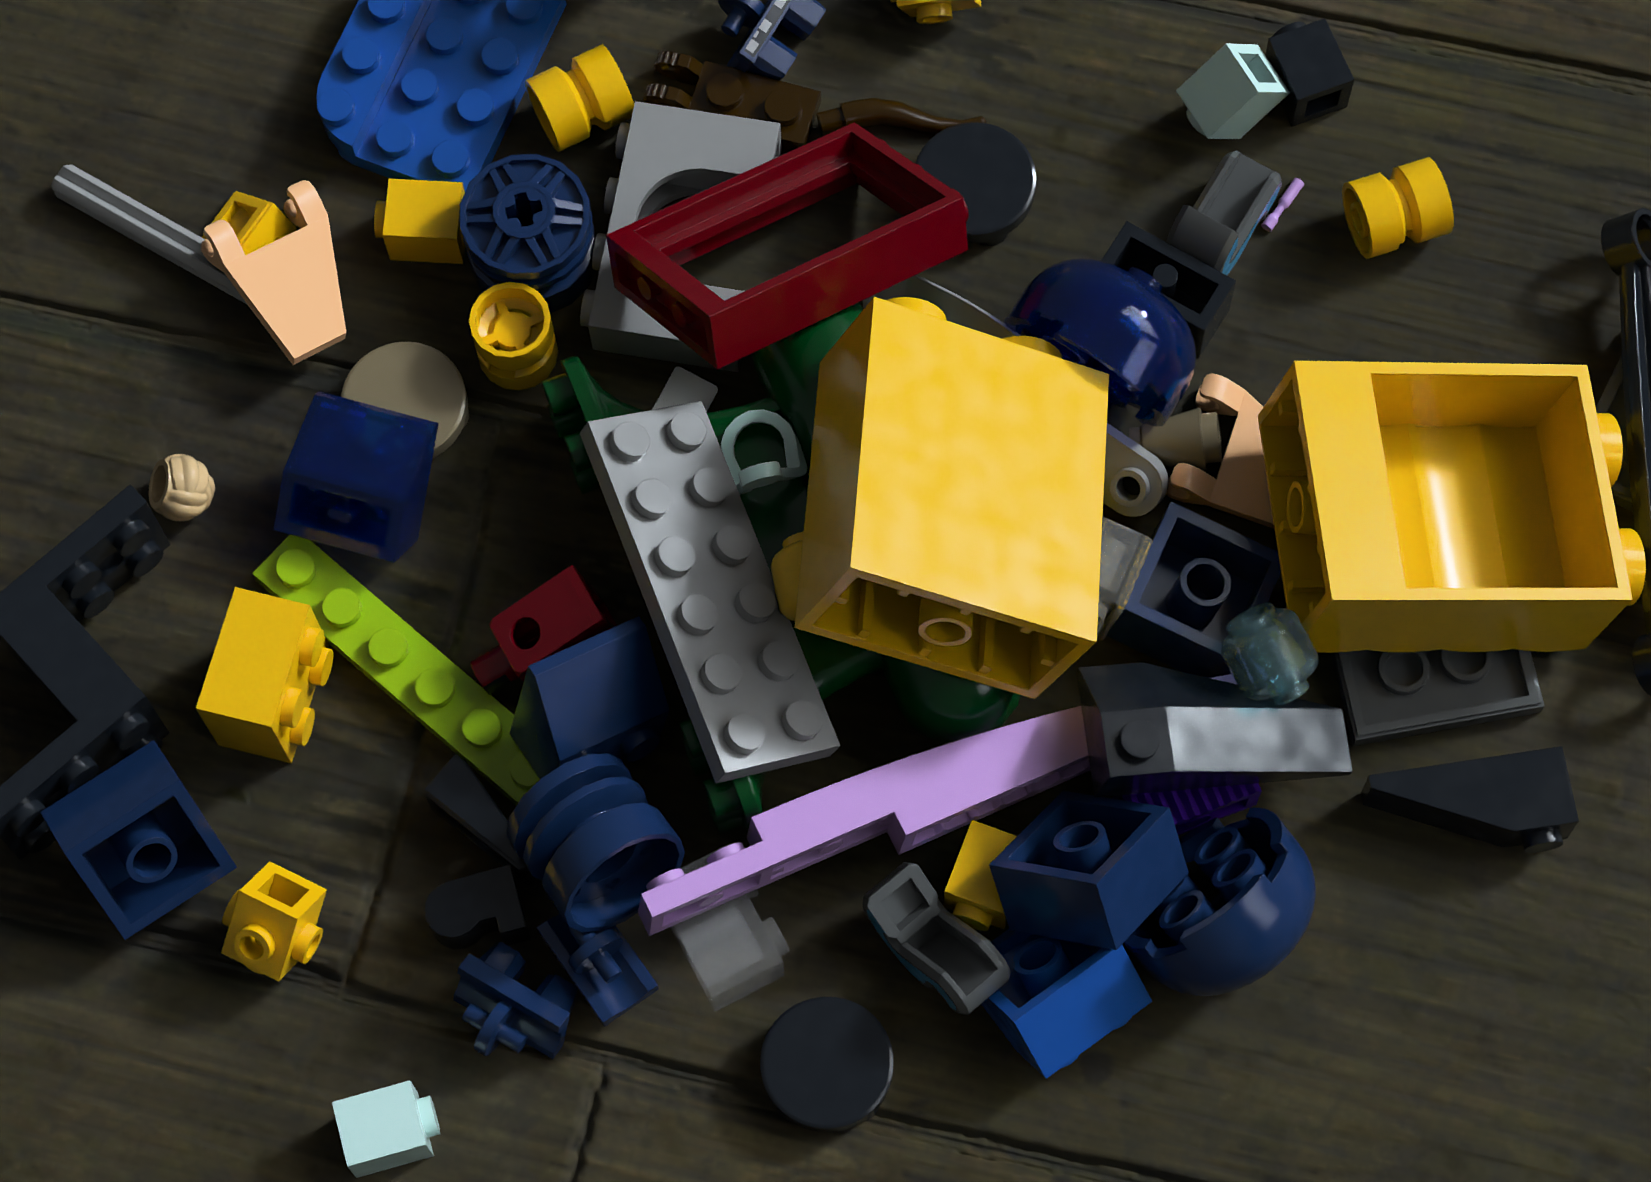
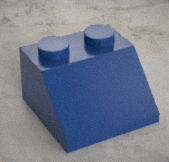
[981,929,1152,1079]

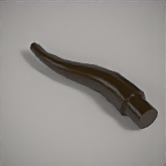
[816,98,987,136]

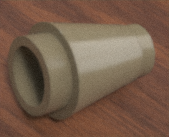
[1129,408,1222,470]

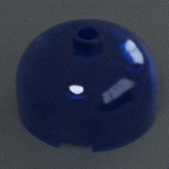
[1004,258,1196,427]

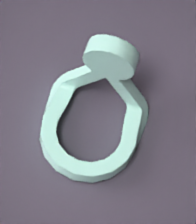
[721,409,808,495]

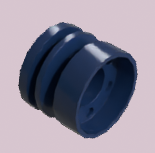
[460,154,596,313]
[506,753,685,933]

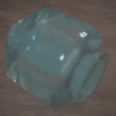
[1221,602,1319,705]

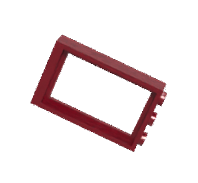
[606,122,969,370]

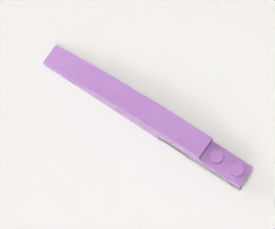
[638,671,1254,936]

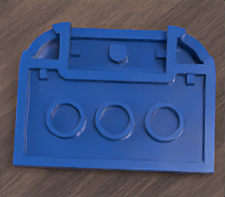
[316,0,566,191]

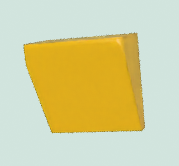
[202,191,296,255]

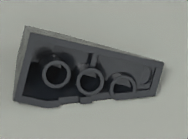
[1076,662,1353,798]

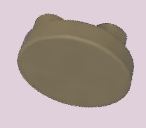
[341,342,469,471]

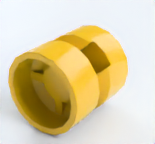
[524,44,634,152]
[1342,157,1454,259]
[469,282,558,390]

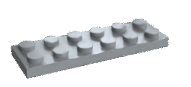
[580,401,840,783]

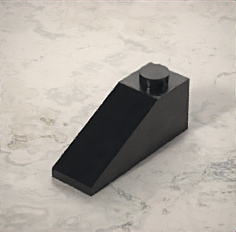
[1361,746,1579,853]

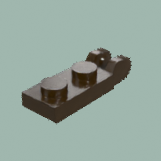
[642,50,821,151]

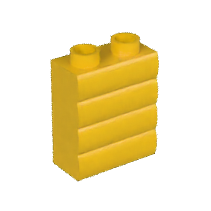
[1258,361,1646,653]

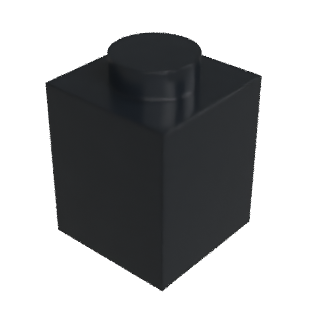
[1265,18,1354,127]

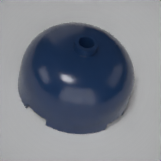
[1124,808,1316,996]

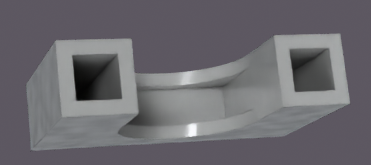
[580,101,782,372]

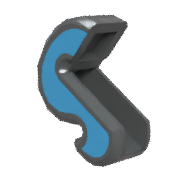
[1166,150,1282,276]
[862,862,1010,1015]

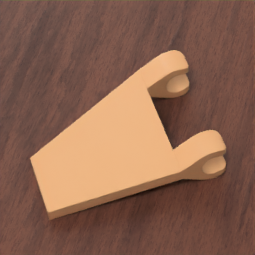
[201,180,346,365]
[1166,373,1275,529]

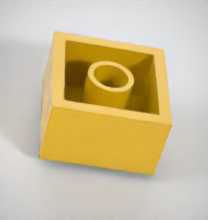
[196,587,333,763]

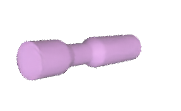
[1261,178,1304,232]

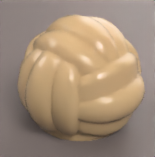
[149,454,215,521]

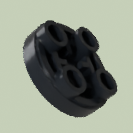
[916,122,1036,246]
[760,997,894,1132]

